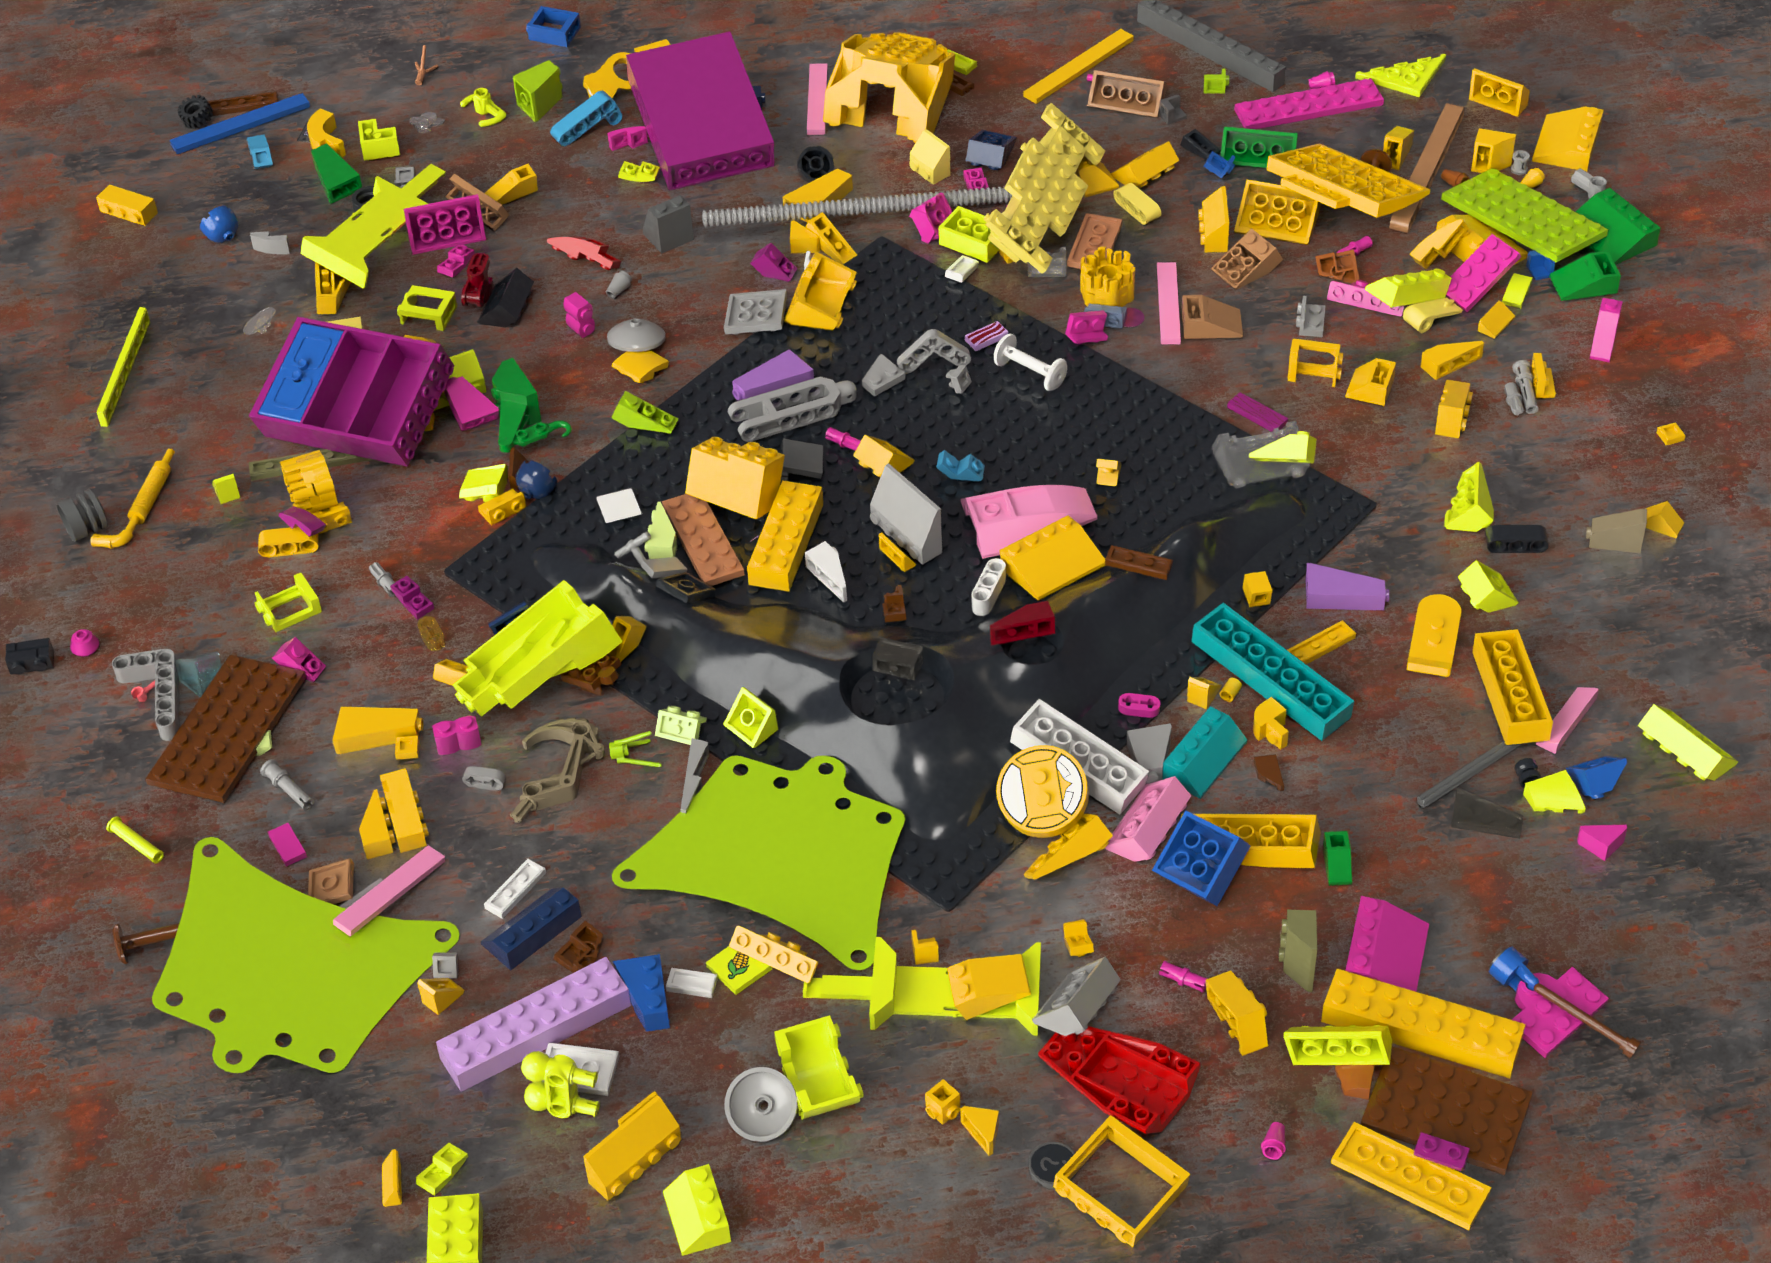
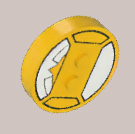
[996,745,1089,838]

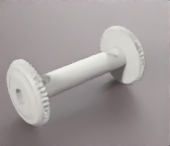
[994,334,1067,391]

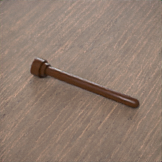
[1534,983,1641,1059]

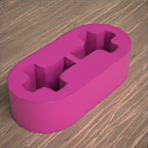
[1118,693,1160,718]

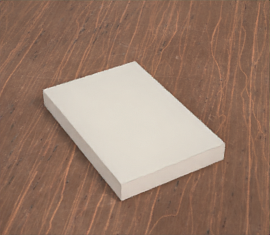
[543,1043,619,1096]

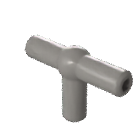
[615,532,651,565]

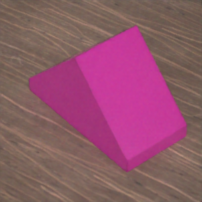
[1577,825,1627,861]

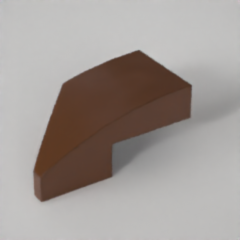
[883,585,906,622]

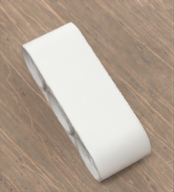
[972,558,1006,616]

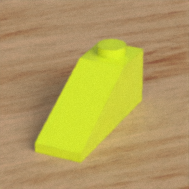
[1249,431,1317,463]

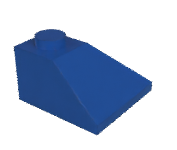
[1566,756,1627,799]

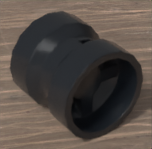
[1514,758,1542,789]

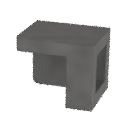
[1159,95,1186,124]

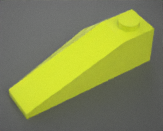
[1444,462,1494,532]

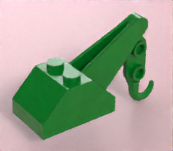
[491,357,572,453]

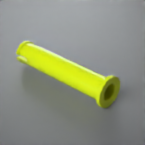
[106,816,164,864]

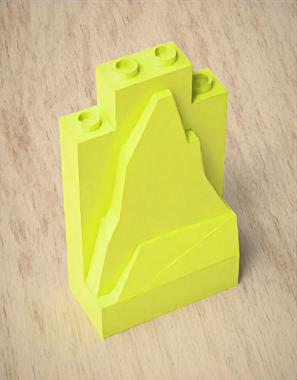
[452,580,623,717]

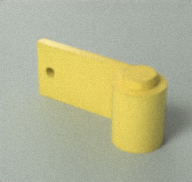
[1403,298,1463,333]

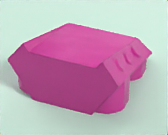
[909,192,952,244]

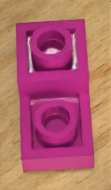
[963,168,988,191]
[437,245,475,277]

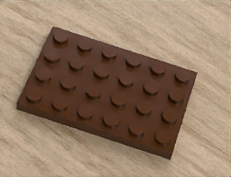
[1360,1046,1533,1175]

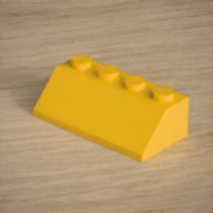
[583,1095,682,1201]

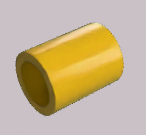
[1219,678,1242,702]

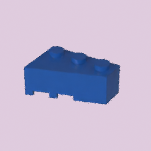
[613,954,670,1032]

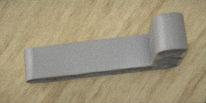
[112,649,179,741]

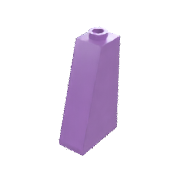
[732,350,814,400]
[1305,563,1389,610]

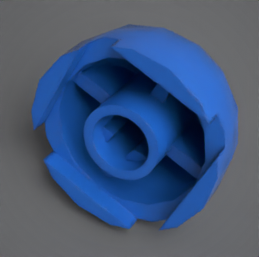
[200,206,238,243]

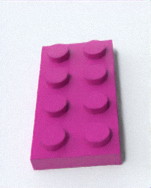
[1446,234,1521,312]

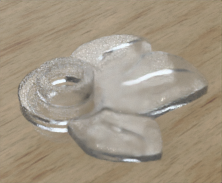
[409,112,445,133]

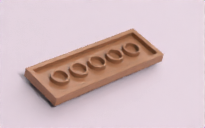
[662,494,744,586]

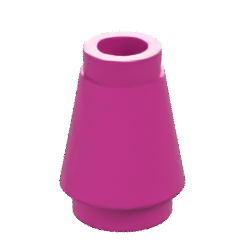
[1308,71,1335,90]
[1261,1122,1286,1160]

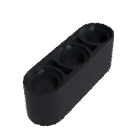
[1485,525,1549,553]

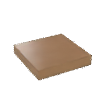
[308,858,354,904]

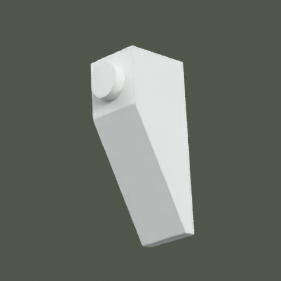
[805,541,847,602]

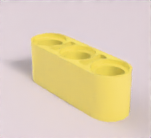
[1113,183,1161,225]

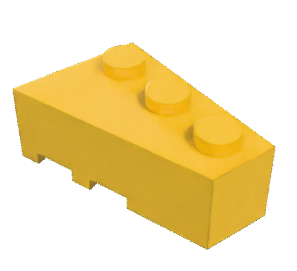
[315,262,351,314]
[380,768,429,853]
[1205,970,1268,1056]

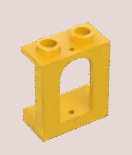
[1288,339,1343,387]

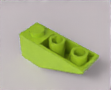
[611,391,678,434]

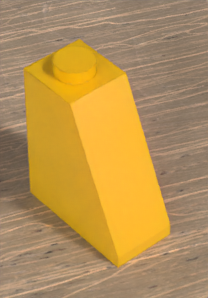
[1383,126,1414,170]

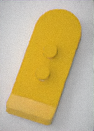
[1406,594,1461,677]

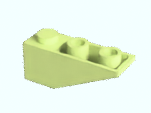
[645,502,677,559]

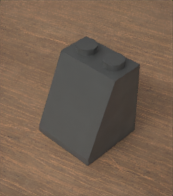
[643,195,694,254]

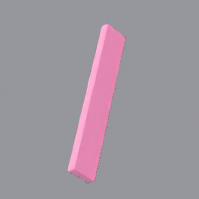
[807,63,828,135]
[1157,262,1181,344]
[333,845,445,937]

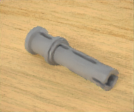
[1512,360,1538,414]
[260,759,315,811]

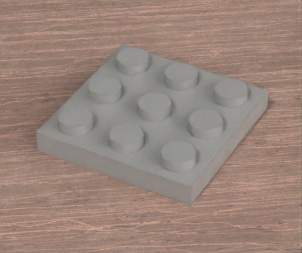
[724,289,787,334]

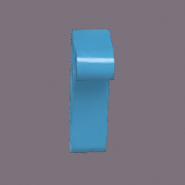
[550,91,622,146]

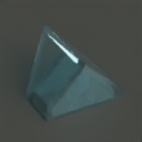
[175,651,221,698]

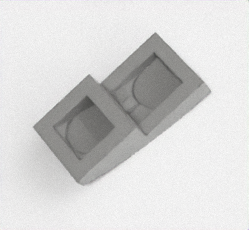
[250,231,290,254]

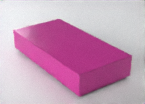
[268,823,307,867]

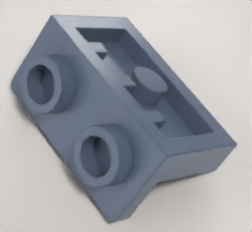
[1084,304,1127,329]

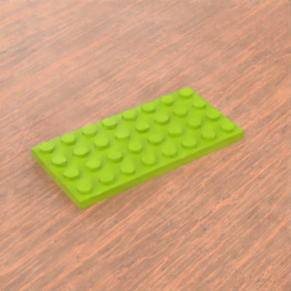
[1441,168,1608,262]

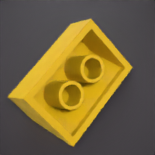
[1469,68,1530,117]
[1111,141,1179,188]
[1198,186,1229,253]

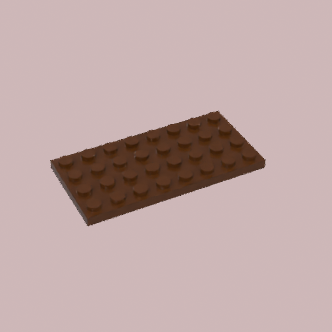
[145,655,307,803]

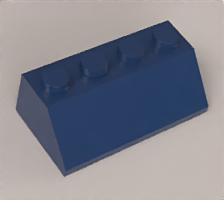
[481,887,582,971]

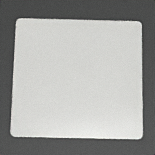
[596,488,641,523]

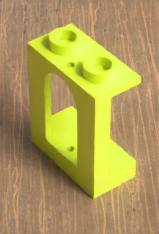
[397,285,457,331]
[254,573,322,632]

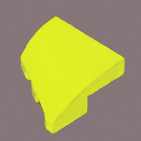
[1523,770,1586,814]

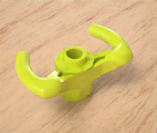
[460,88,506,127]

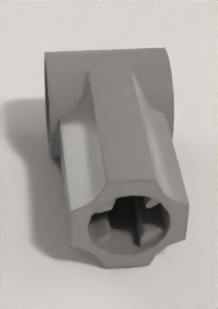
[1571,168,1607,199]

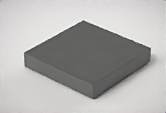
[782,439,823,479]

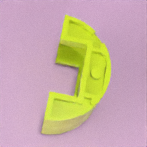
[774,1015,864,1120]

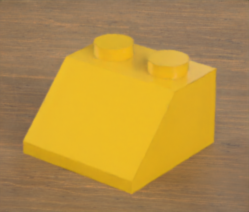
[853,435,915,477]

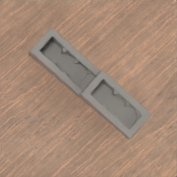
[681,738,709,813]

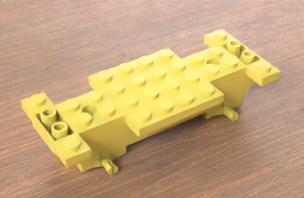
[983,103,1105,273]

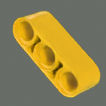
[258,527,319,557]

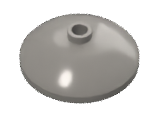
[607,318,665,352]
[725,1067,798,1142]

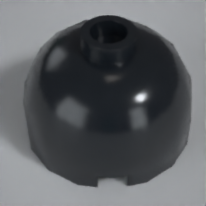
[797,146,834,183]

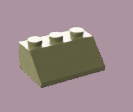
[1278,909,1317,992]

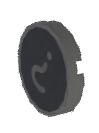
[1029,1142,1078,1189]

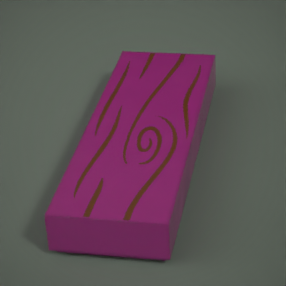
[1227,392,1288,434]

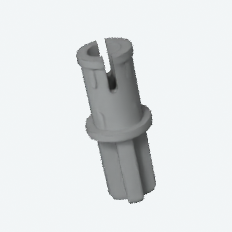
[1504,382,1524,416]
[369,562,395,597]

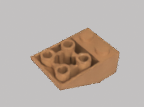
[1211,228,1283,290]
[1182,295,1243,339]

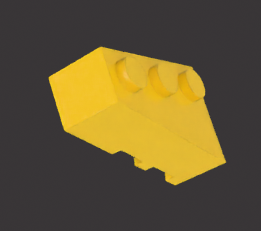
[1435,380,1473,438]

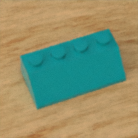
[1162,706,1247,799]

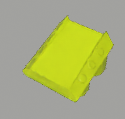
[459,464,508,502]

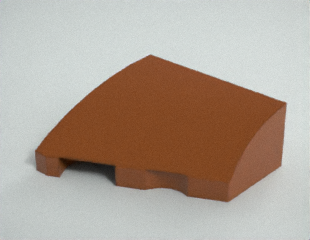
[1315,249,1360,283]
[1335,1065,1375,1100]

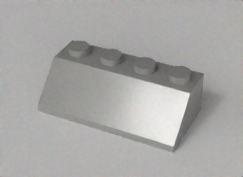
[1032,956,1121,1036]

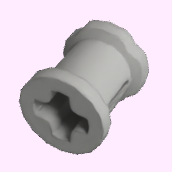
[1511,150,1530,175]

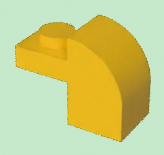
[1253,697,1289,750]

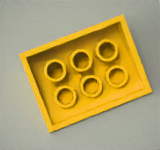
[1532,107,1604,171]
[1234,180,1321,245]
[1436,215,1528,265]
[999,515,1106,600]

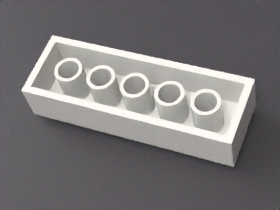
[1010,699,1149,815]

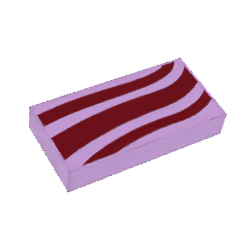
[965,321,1008,351]

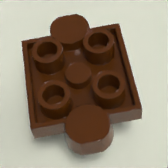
[560,654,622,695]

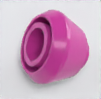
[70,629,99,657]

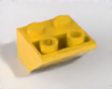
[1471,128,1516,173]
[1345,358,1396,406]

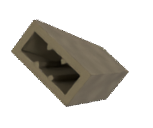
[1585,508,1647,553]

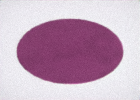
[1124,308,1144,327]

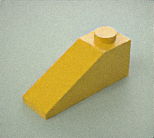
[805,212,857,265]
[1421,341,1484,380]

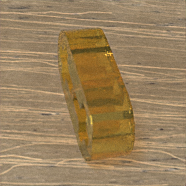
[417,616,445,651]

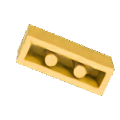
[96,184,158,226]

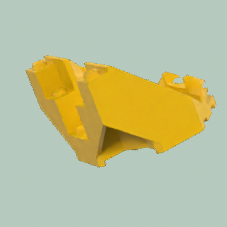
[823,32,955,143]

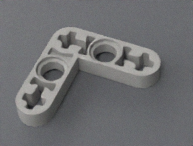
[897,329,971,374]

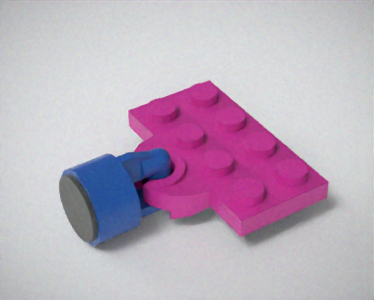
[1489,946,1609,1058]

